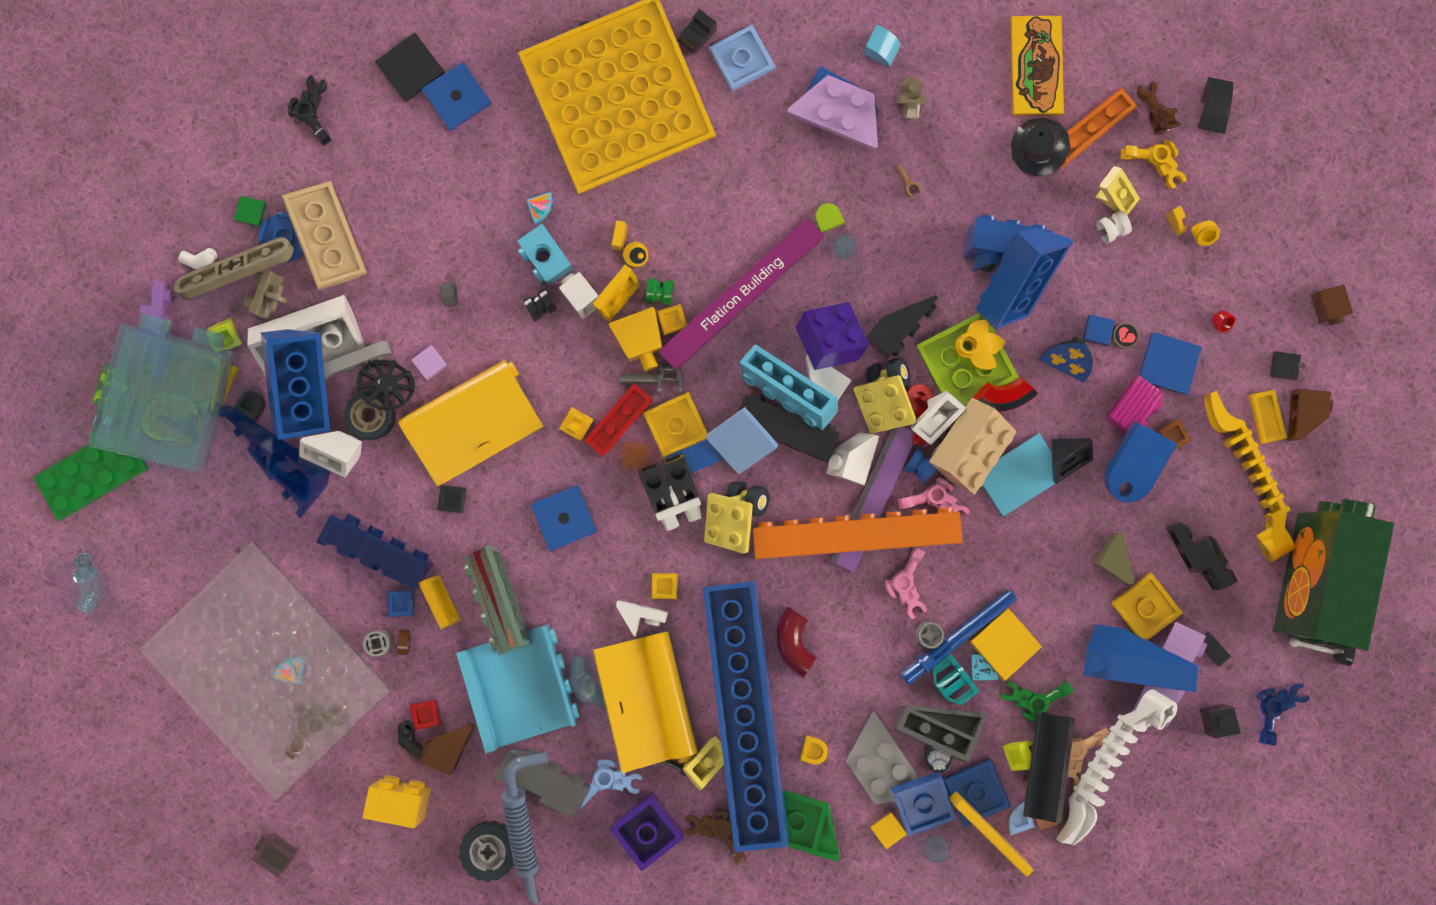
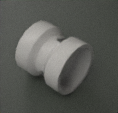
[915,621,944,648]
[363,630,394,657]

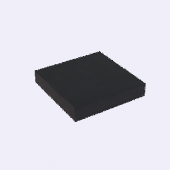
[375,32,445,103]

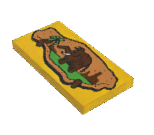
[1010,16,1064,116]

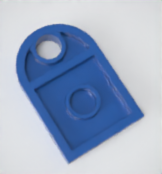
[1104,421,1178,503]

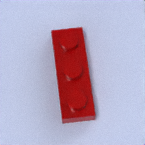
[584,383,654,457]

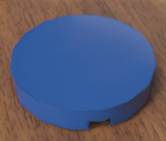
[258,212,304,263]

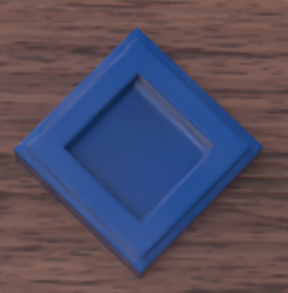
[1083,314,1115,346]
[387,590,415,617]

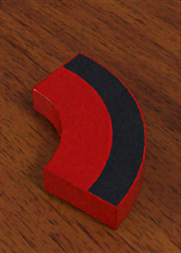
[970,376,1039,412]

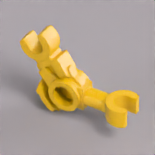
[1120,139,1187,190]

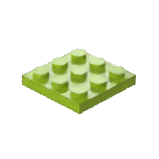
[915,313,1019,406]

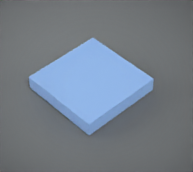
[708,25,776,92]
[706,407,778,474]

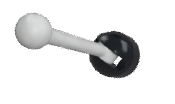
[1289,637,1356,666]

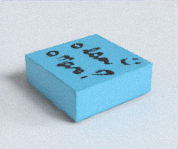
[971,654,998,680]

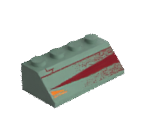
[464,545,532,655]

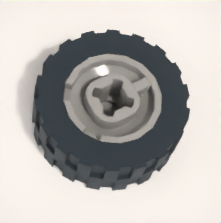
[459,820,514,882]

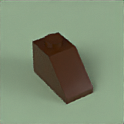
[1287,389,1333,442]
[421,723,475,776]

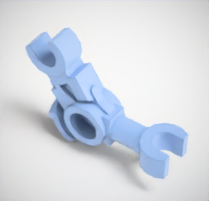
[580,759,642,809]

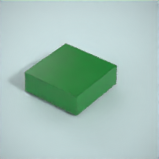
[234,196,267,227]

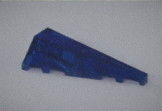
[219,405,330,518]

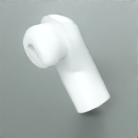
[178,248,218,270]

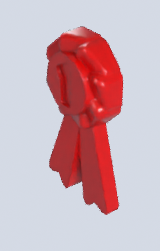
[907,384,934,445]

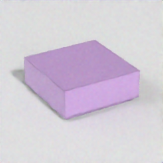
[412,345,448,380]

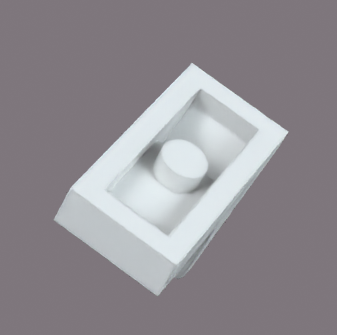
[911,391,966,445]
[616,600,668,637]

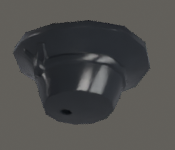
[1011,117,1070,176]

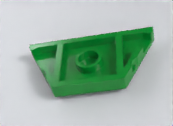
[783,789,840,862]

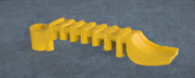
[1204,390,1295,562]

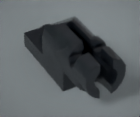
[1166,522,1238,591]

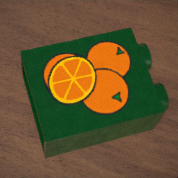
[1273,499,1395,651]

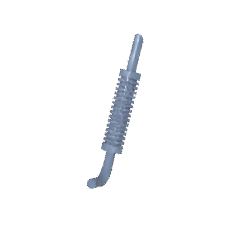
[501,752,548,904]

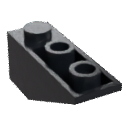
[866,295,939,359]

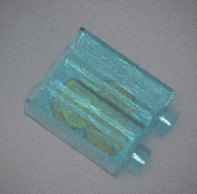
[87,313,236,472]

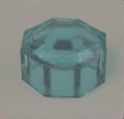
[832,234,857,260]
[923,836,949,863]

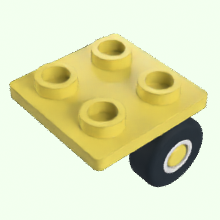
[854,357,916,434]
[704,481,770,554]

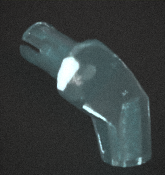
[570,656,607,711]

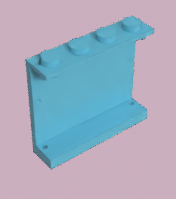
[456,624,580,753]

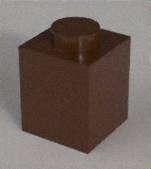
[1311,284,1353,326]

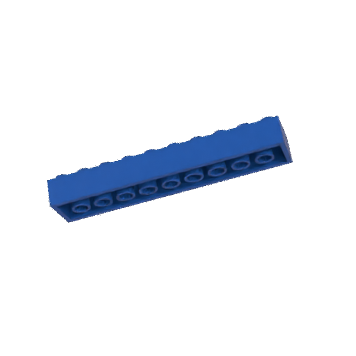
[703,581,789,852]

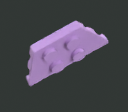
[787,75,878,151]

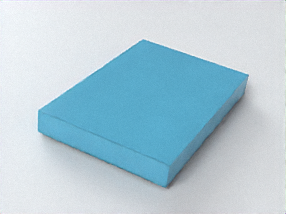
[982,433,1055,517]

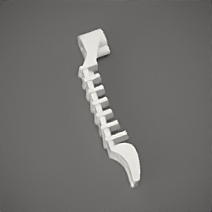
[1056,689,1177,845]

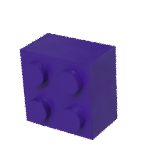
[795,302,869,370]
[610,791,684,871]

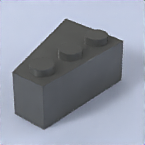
[494,747,591,816]

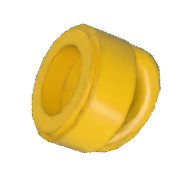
[1191,220,1221,246]

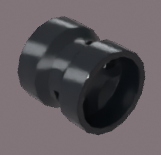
[523,288,557,322]

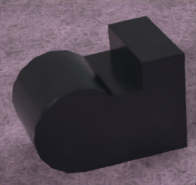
[678,9,717,54]

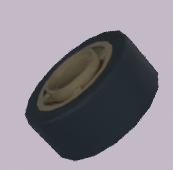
[344,391,396,440]

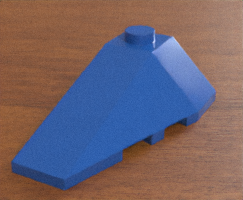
[1083,624,1200,693]

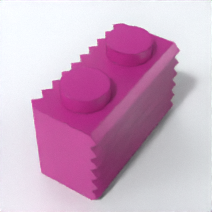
[1104,376,1164,434]

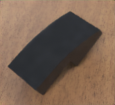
[1198,77,1233,134]

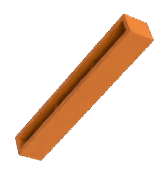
[753,507,963,559]

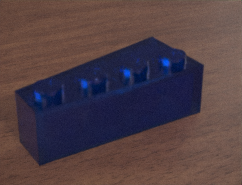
[316,513,433,590]

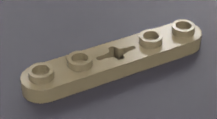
[174,237,294,299]

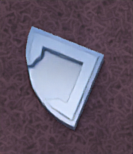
[1008,801,1035,835]

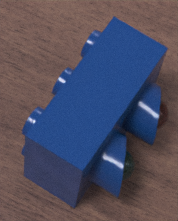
[963,215,1053,273]

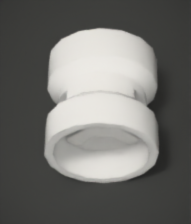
[1096,210,1132,244]

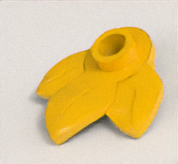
[955,320,1006,370]

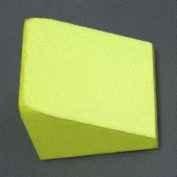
[206,317,242,354]

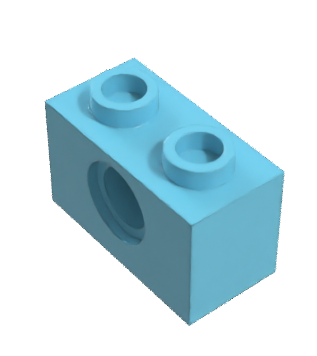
[518,224,573,286]

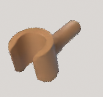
[896,165,921,198]

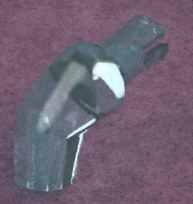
[73,553,102,615]

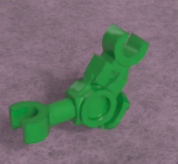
[1000,681,1074,723]

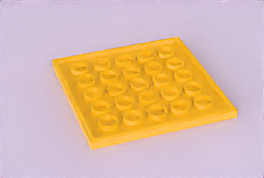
[518,0,716,195]

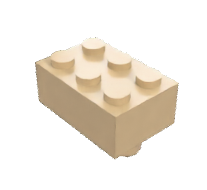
[929,398,1017,495]

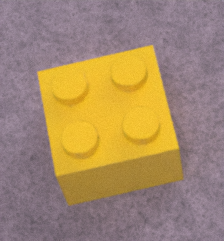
[362,775,431,828]

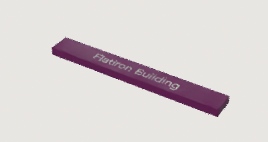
[658,219,824,371]

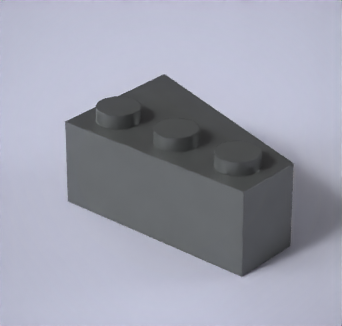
[891,705,988,763]

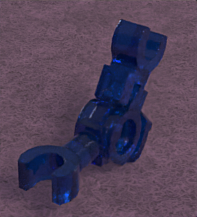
[1256,683,1310,746]

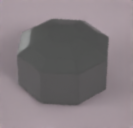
[440,281,458,307]

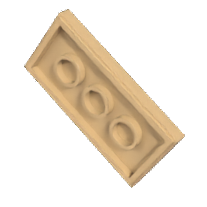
[282,181,367,291]

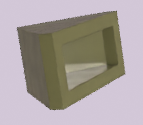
[1093,533,1134,584]

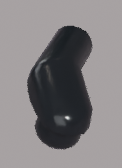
[397,720,423,759]

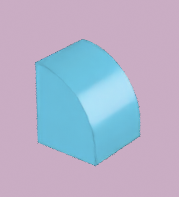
[864,25,901,67]

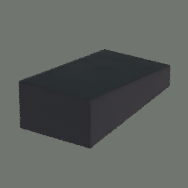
[1203,631,1231,667]

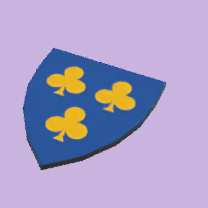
[1039,338,1094,383]

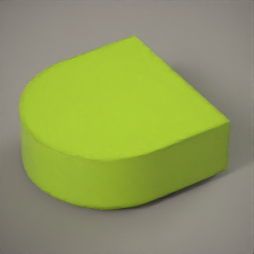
[815,203,845,233]

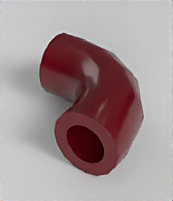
[777,607,816,678]

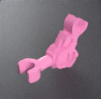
[897,477,970,515]
[884,547,927,619]

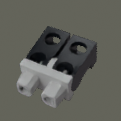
[637,452,702,531]

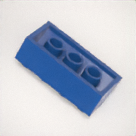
[976,227,1073,330]
[260,329,330,440]

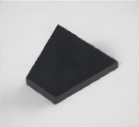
[1052,438,1093,484]

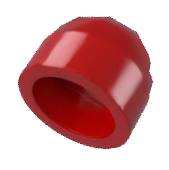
[1212,310,1236,333]

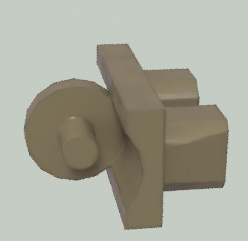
[895,77,926,118]
[243,269,288,320]

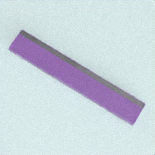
[831,427,913,572]

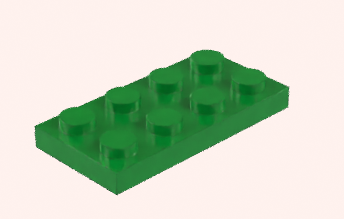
[33,425,149,521]

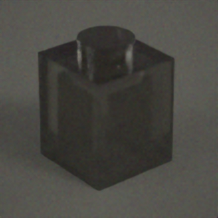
[252,833,299,877]

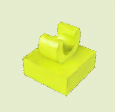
[1002,741,1033,771]

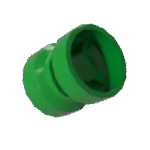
[646,278,674,306]

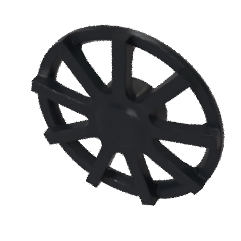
[356,359,415,410]

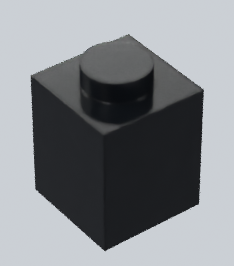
[1200,704,1241,739]

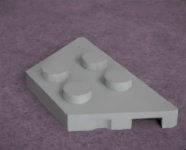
[845,711,919,804]

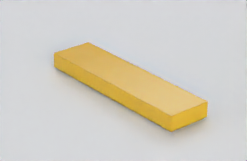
[950,791,1034,877]

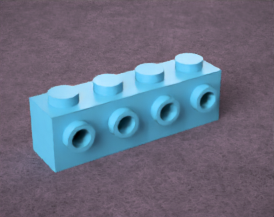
[739,344,838,431]

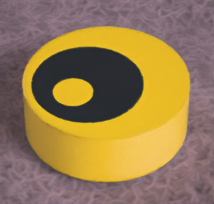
[623,242,648,268]

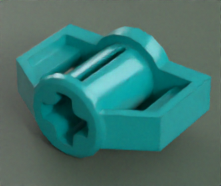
[932,654,980,706]

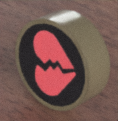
[1112,323,1139,349]

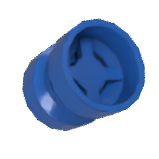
[903,448,936,483]

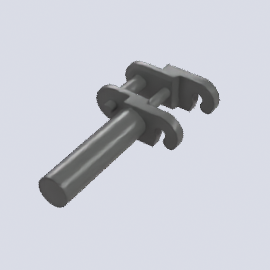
[619,363,683,395]

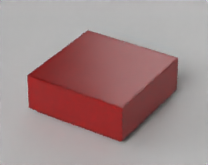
[410,699,441,730]

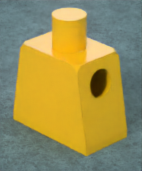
[608,307,662,372]

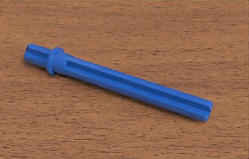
[901,590,1017,684]

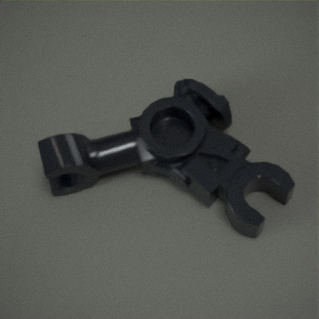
[288,75,332,146]

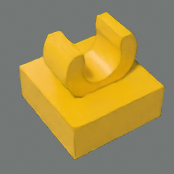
[559,407,594,442]

